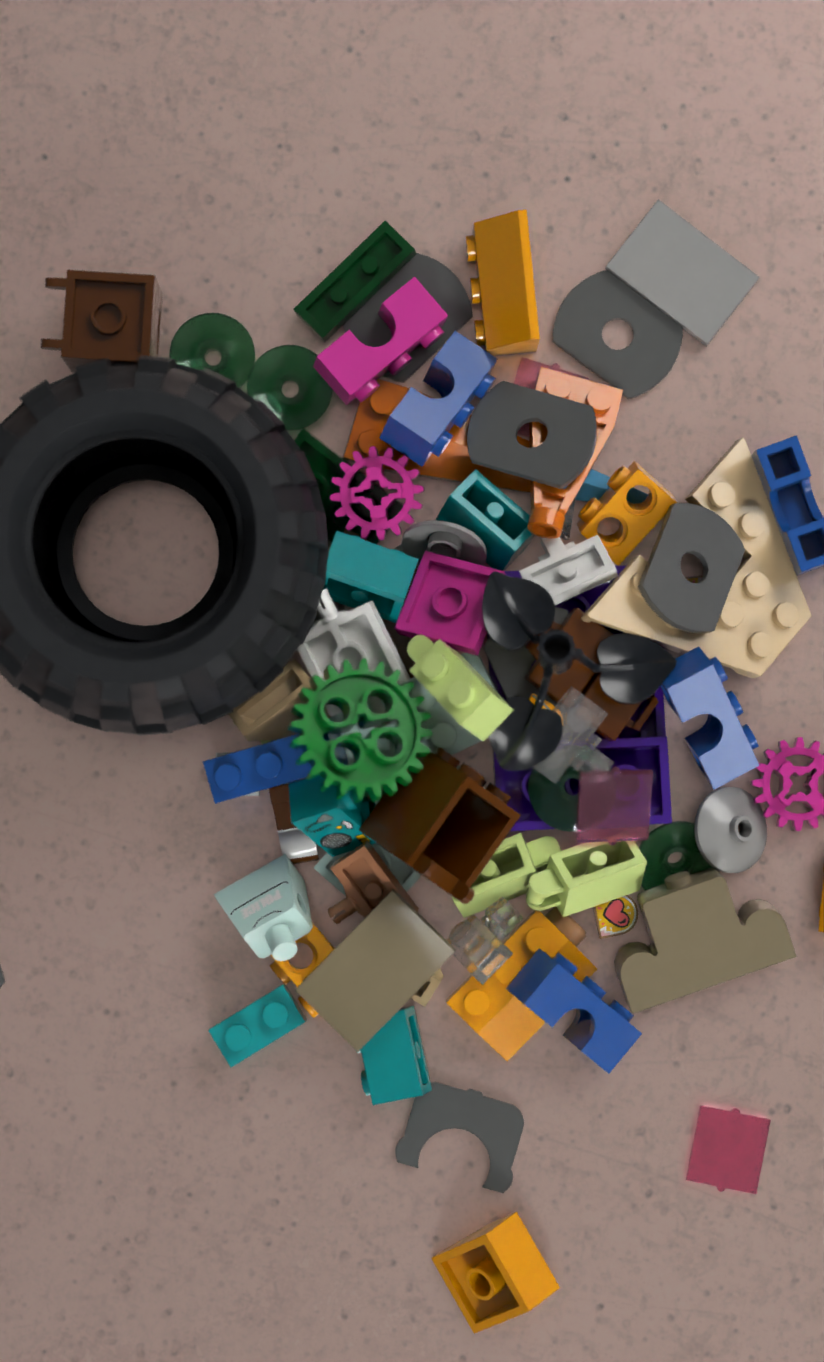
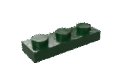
[293,220,416,342]

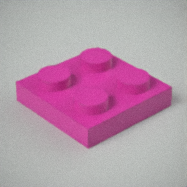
[395,551,506,656]

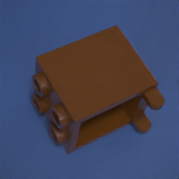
[41,270,163,373]
[359,747,521,904]

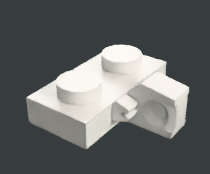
[519,535,618,605]

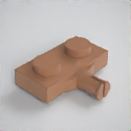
[328,840,419,924]

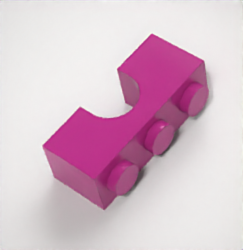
[313,277,448,405]

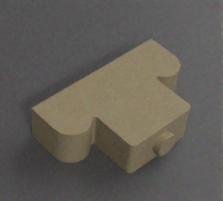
[614,867,797,1014]

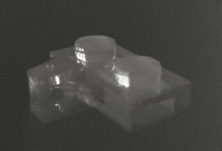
[533,686,614,784]
[447,897,524,985]

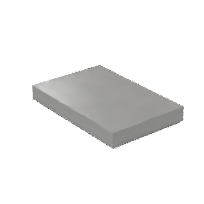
[605,199,760,346]

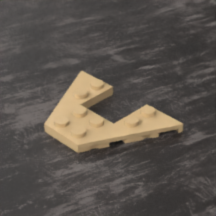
[581,437,811,679]

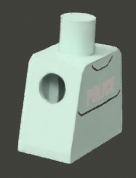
[214,854,313,961]

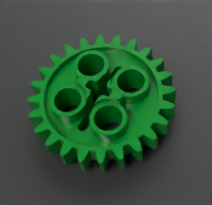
[288,658,433,803]

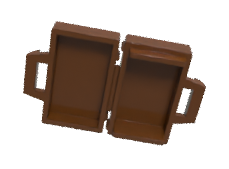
[525,608,658,741]

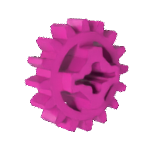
[330,446,425,540]
[750,737,824,831]

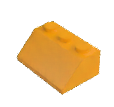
[466,209,540,356]
[446,910,597,1061]

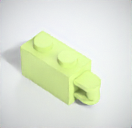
[407,635,514,742]
[526,828,647,917]
[452,833,562,918]

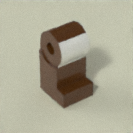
[269,784,319,864]

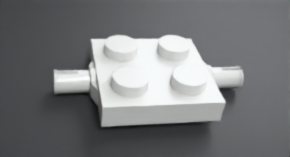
[297,589,410,728]

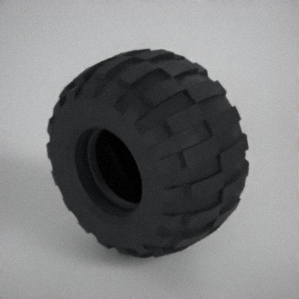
[0,355,329,735]

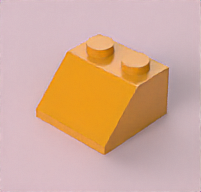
[431,1212,560,1334]

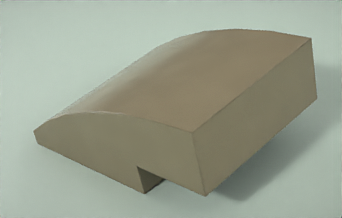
[295,889,456,1052]

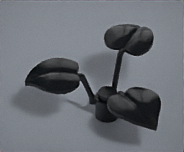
[482,571,676,771]

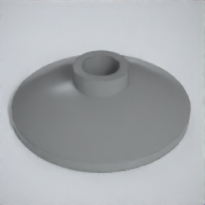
[401,520,487,567]
[694,787,767,873]

